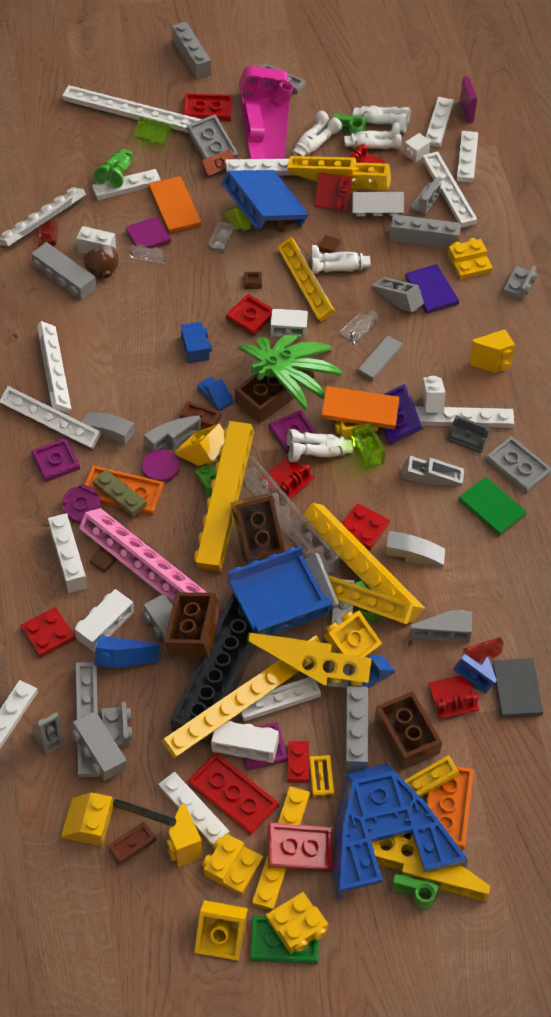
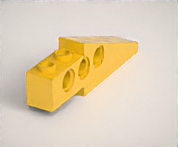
[287,156,391,193]
[247,633,372,686]
[371,834,491,902]

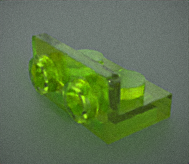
[133,117,173,146]

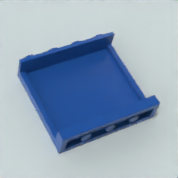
[221,170,309,229]
[227,546,332,636]

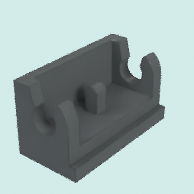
[447,415,490,454]

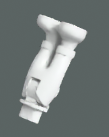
[353,105,410,134]
[292,111,342,156]
[344,122,402,150]
[311,245,371,274]
[287,429,353,463]

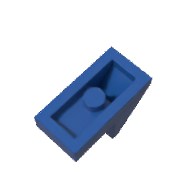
[197,376,233,411]
[452,654,497,693]
[359,655,395,688]

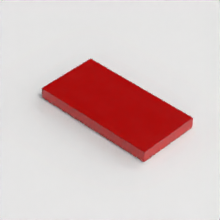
[188,752,279,836]

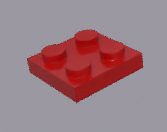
[226,294,273,336]
[342,503,390,551]
[20,607,75,658]

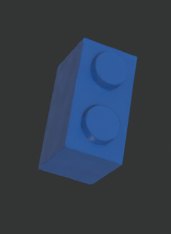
[181,321,212,363]

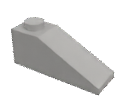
[372,277,424,312]
[410,609,472,642]
[31,712,64,755]

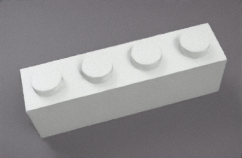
[48,513,87,594]

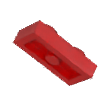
[288,741,309,783]

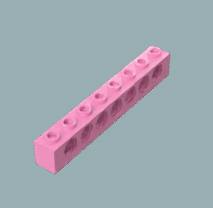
[79,508,207,603]

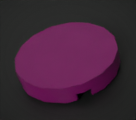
[142,449,180,483]
[62,485,101,523]

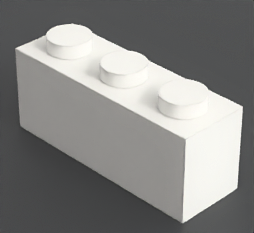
[352,192,404,216]
[75,589,134,652]
[211,721,279,763]

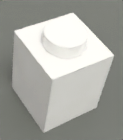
[404,133,431,163]

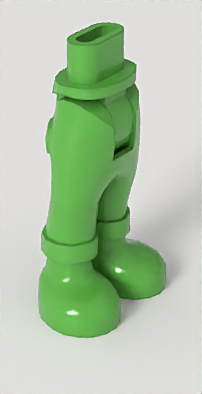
[93,149,133,188]

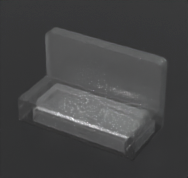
[339,310,378,345]

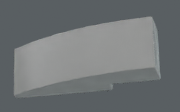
[81,412,135,445]
[144,416,201,452]
[402,456,464,486]
[386,531,445,567]

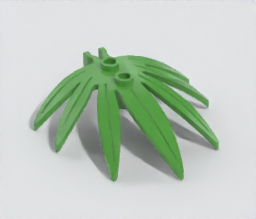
[237,334,342,411]

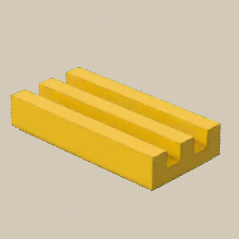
[309,755,334,798]

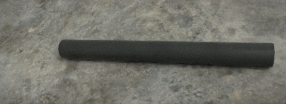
[113,799,176,827]

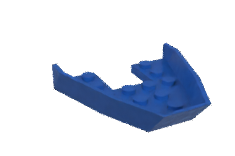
[333,763,468,900]

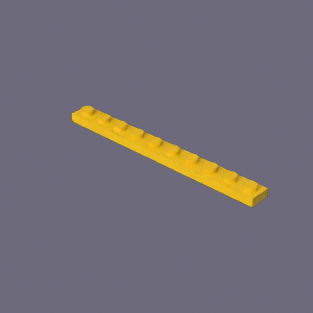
[162,635,322,758]

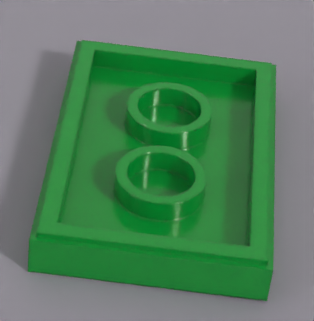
[459,477,527,536]
[250,916,319,964]

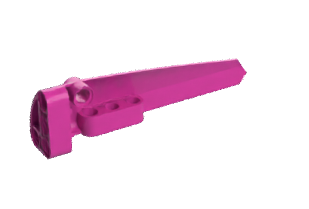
[239,66,293,181]

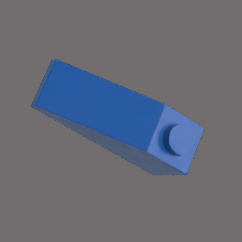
[94,636,160,668]

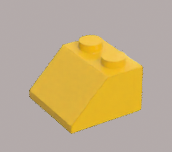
[469,329,515,373]
[175,424,225,466]
[61,793,114,847]
[166,803,202,868]
[194,900,248,961]

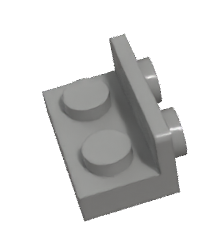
[411,177,442,215]
[503,265,538,301]
[102,701,133,748]

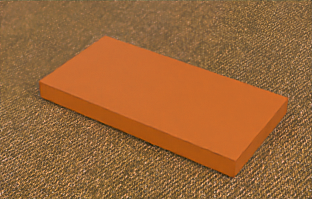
[149,176,201,234]
[321,386,399,430]
[84,465,165,516]
[426,763,474,850]

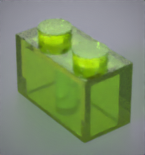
[352,423,386,470]

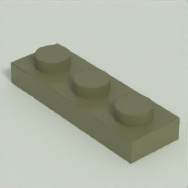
[92,470,147,517]

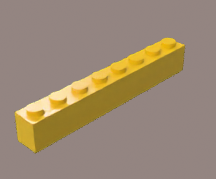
[194,421,254,572]
[301,503,425,623]

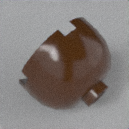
[83,246,119,279]

